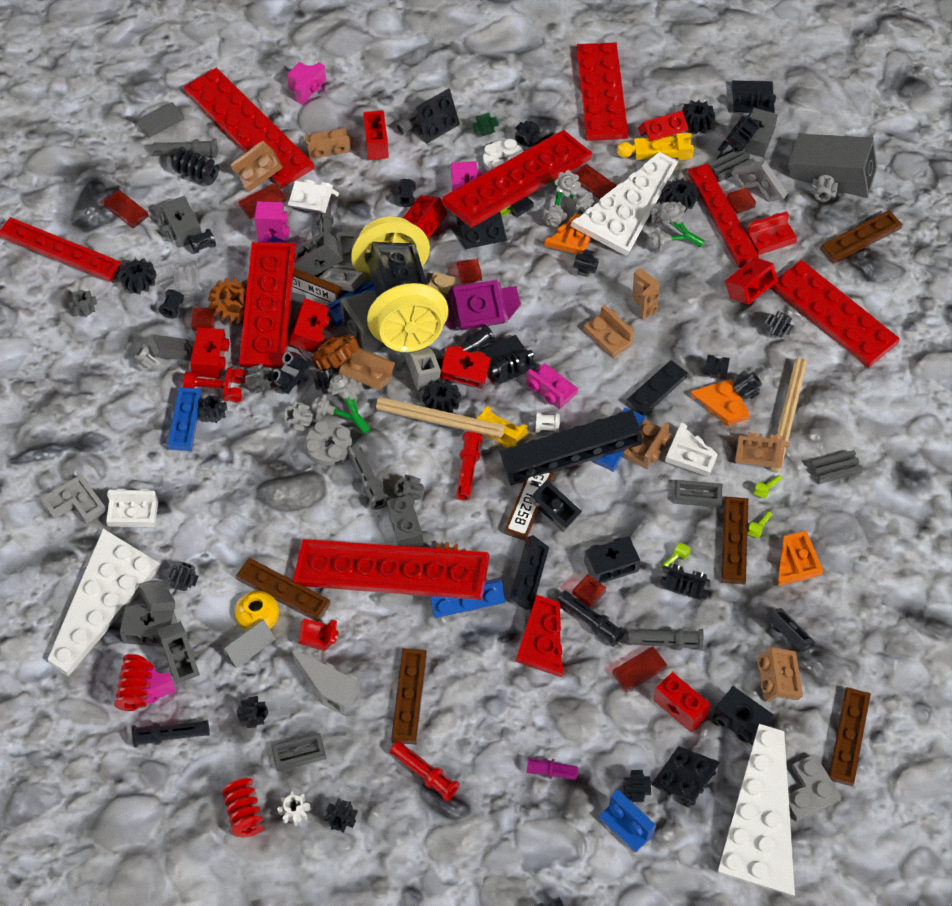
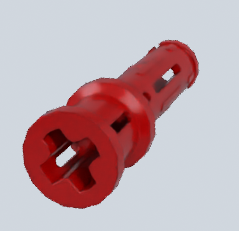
[455,432,483,501]
[389,740,460,801]

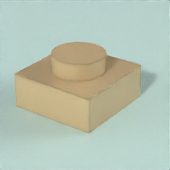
[428,272,455,297]

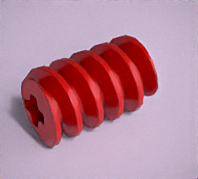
[114,654,154,711]
[222,778,265,838]

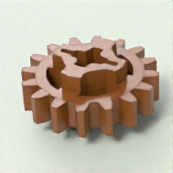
[208,277,247,325]
[311,334,359,370]

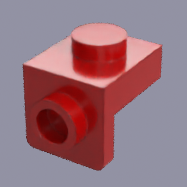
[298,618,339,651]

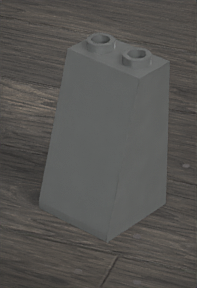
[787,133,878,198]
[340,290,386,353]

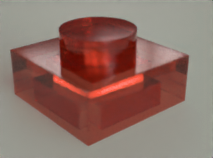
[727,187,756,214]
[456,258,482,284]
[191,308,216,331]
[572,574,606,608]

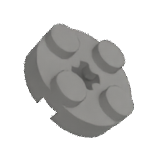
[306,421,352,466]

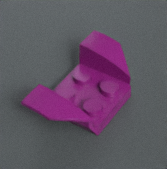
[444,280,521,331]

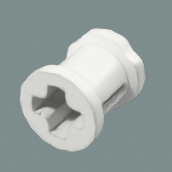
[536,412,560,433]

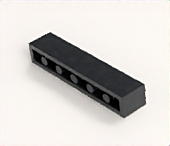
[499,410,643,486]

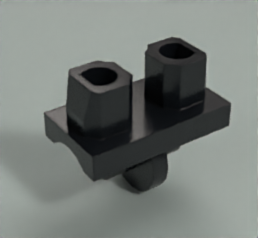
[270,348,311,395]

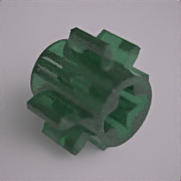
[472,112,499,137]

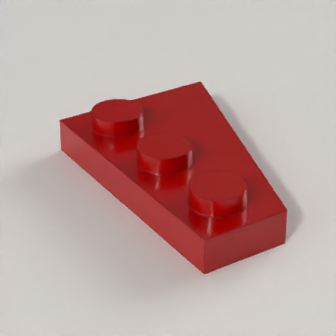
[515,595,563,678]

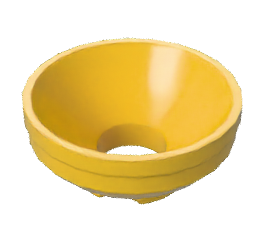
[235,591,279,630]

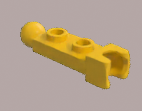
[617,133,694,160]

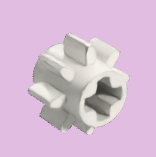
[277,791,311,826]

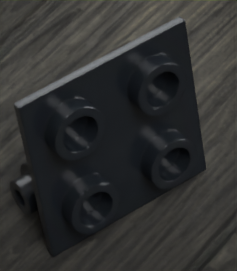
[732,80,776,113]
[415,88,460,143]
[716,111,759,160]
[456,212,507,249]
[478,335,537,385]
[659,563,711,601]
[651,746,720,808]

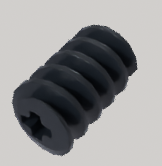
[172,146,220,186]

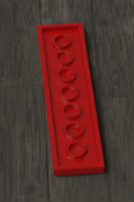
[183,67,315,189]
[442,130,593,228]
[292,539,490,600]

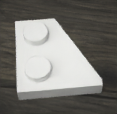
[665,422,718,477]

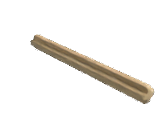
[769,358,807,473]
[376,397,505,438]

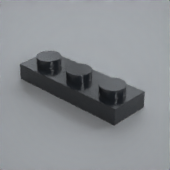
[625,360,688,416]
[509,535,549,610]

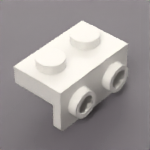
[288,179,339,213]
[106,489,158,527]

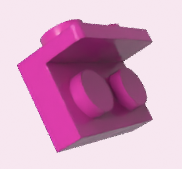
[526,363,578,410]

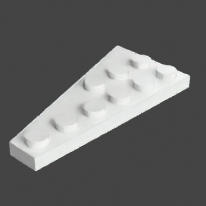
[570,152,678,256]
[48,529,161,676]
[717,724,795,897]

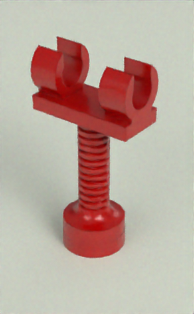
[183,368,246,403]

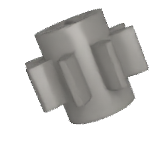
[811,175,838,202]
[135,344,163,372]
[284,402,313,431]

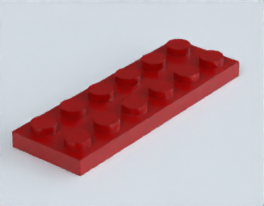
[576,42,628,141]
[239,242,296,368]
[771,260,900,368]

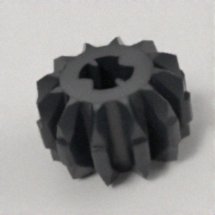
[682,99,715,134]
[662,177,698,212]
[118,257,157,294]
[422,378,461,413]

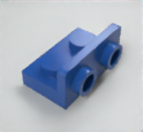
[599,789,656,852]

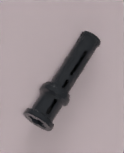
[436,325,495,368]
[557,590,625,647]
[131,720,210,748]

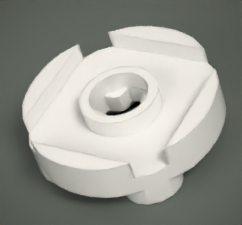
[483,139,524,172]

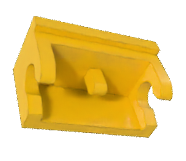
[477,406,528,447]

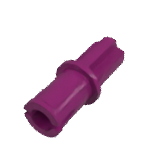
[526,757,578,780]

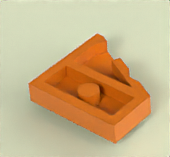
[545,214,591,254]
[691,379,750,426]
[777,531,823,586]

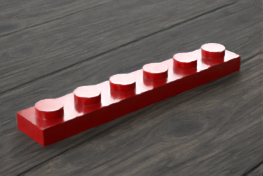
[688,163,759,268]
[0,217,121,282]

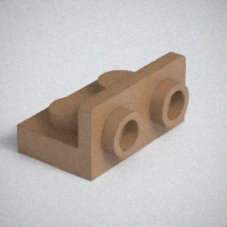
[305,128,350,159]
[230,141,283,192]
[632,268,660,320]
[583,305,634,359]
[339,347,395,390]
[623,419,671,469]
[735,432,790,468]
[758,647,803,702]

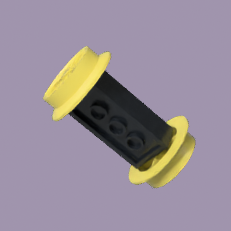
[351,216,448,352]

